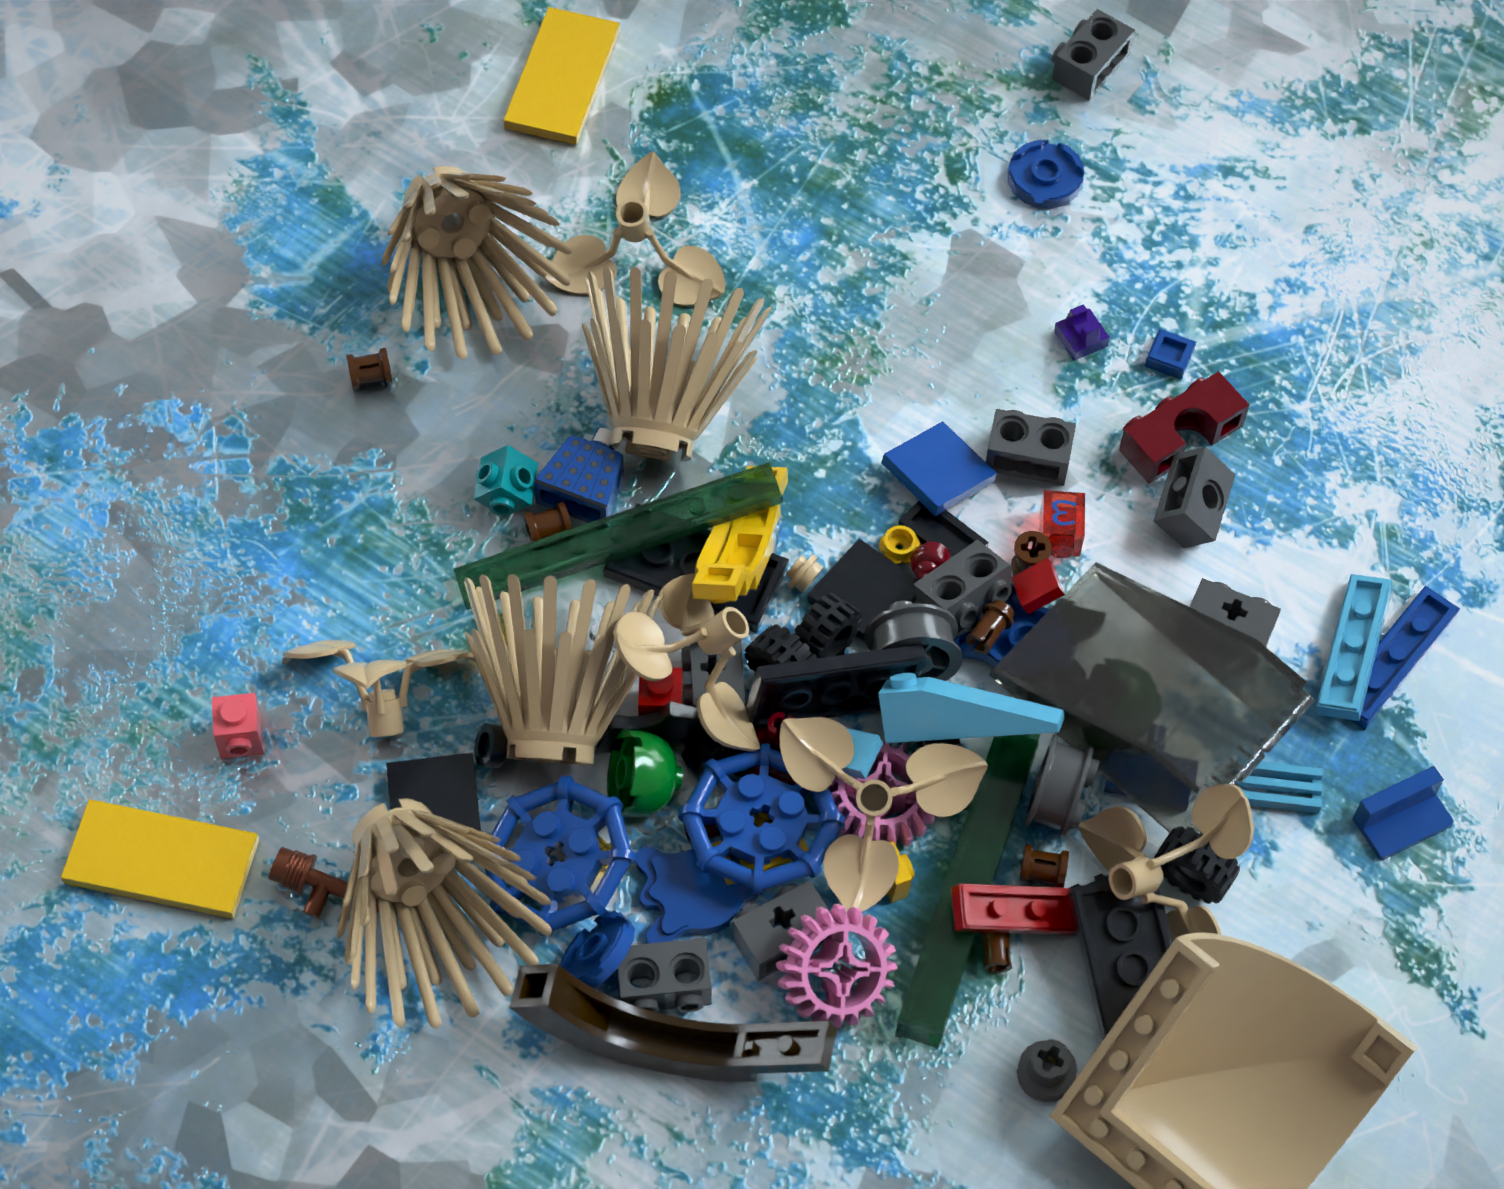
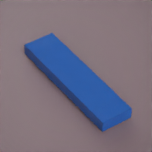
[1351,585,1460,730]

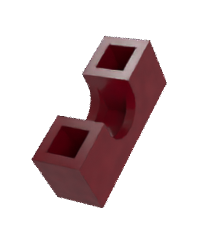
[1119,371,1250,484]

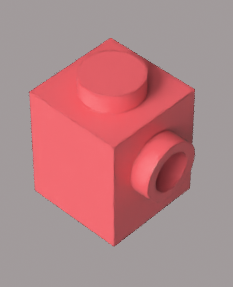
[212,693,264,759]

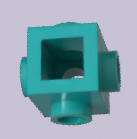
[474,445,538,517]

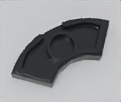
[596,701,705,753]

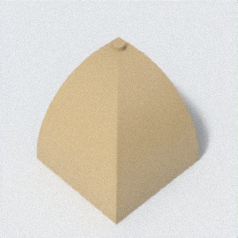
[1049,933,1419,1189]

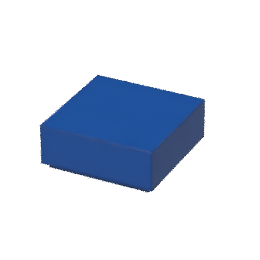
[1145,328,1197,380]

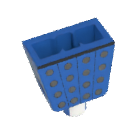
[534,428,624,530]

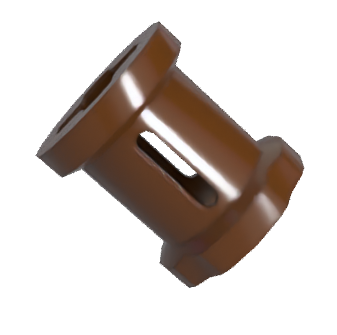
[346,348,393,390]
[523,502,574,548]
[1011,531,1052,576]
[1019,844,1069,888]

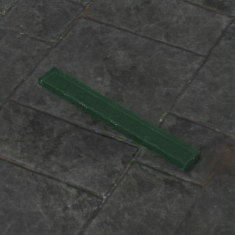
[453,462,784,610]

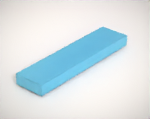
[1316,574,1393,721]

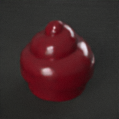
[910,541,951,580]

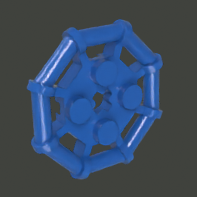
[678,743,845,894]
[484,776,636,936]

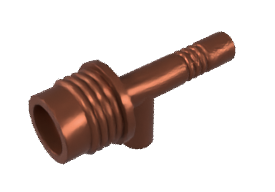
[268,847,379,919]

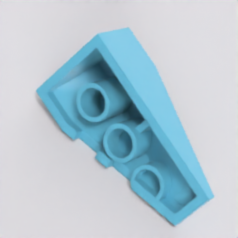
[879,673,1064,743]

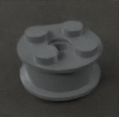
[864,601,963,681]
[1023,734,1100,839]

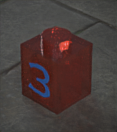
[1039,490,1085,558]

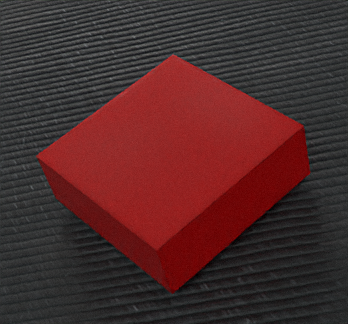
[1012,558,1065,614]

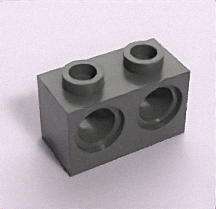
[1052,9,1135,101]
[986,409,1076,486]
[914,539,1014,634]
[617,938,712,1013]

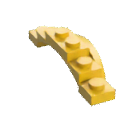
[692,466,788,603]

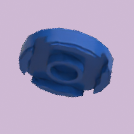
[1008,140,1084,209]
[560,911,635,988]

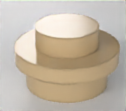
[786,554,824,593]

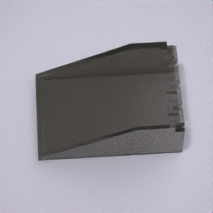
[989,562,1315,833]

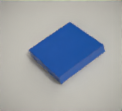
[881,421,997,516]

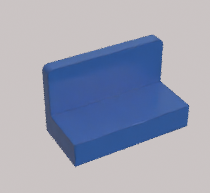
[1353,766,1454,860]

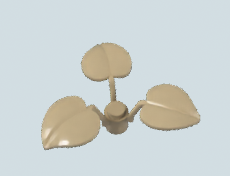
[545,151,725,307]
[613,573,761,751]
[282,640,476,737]
[780,717,988,912]
[1078,784,1254,942]

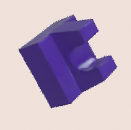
[1054,304,1110,361]

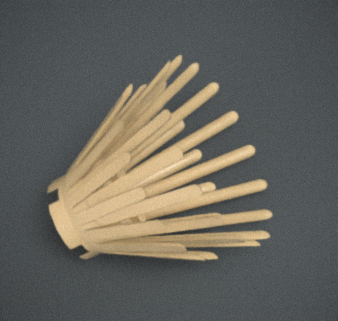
[382,166,572,359]
[582,267,772,461]
[464,574,664,765]
[337,799,552,1028]

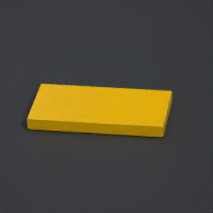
[503,7,620,145]
[61,799,259,919]

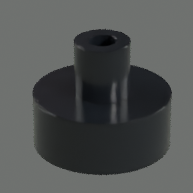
[474,723,508,768]

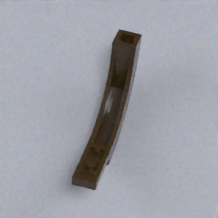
[509,964,837,1082]

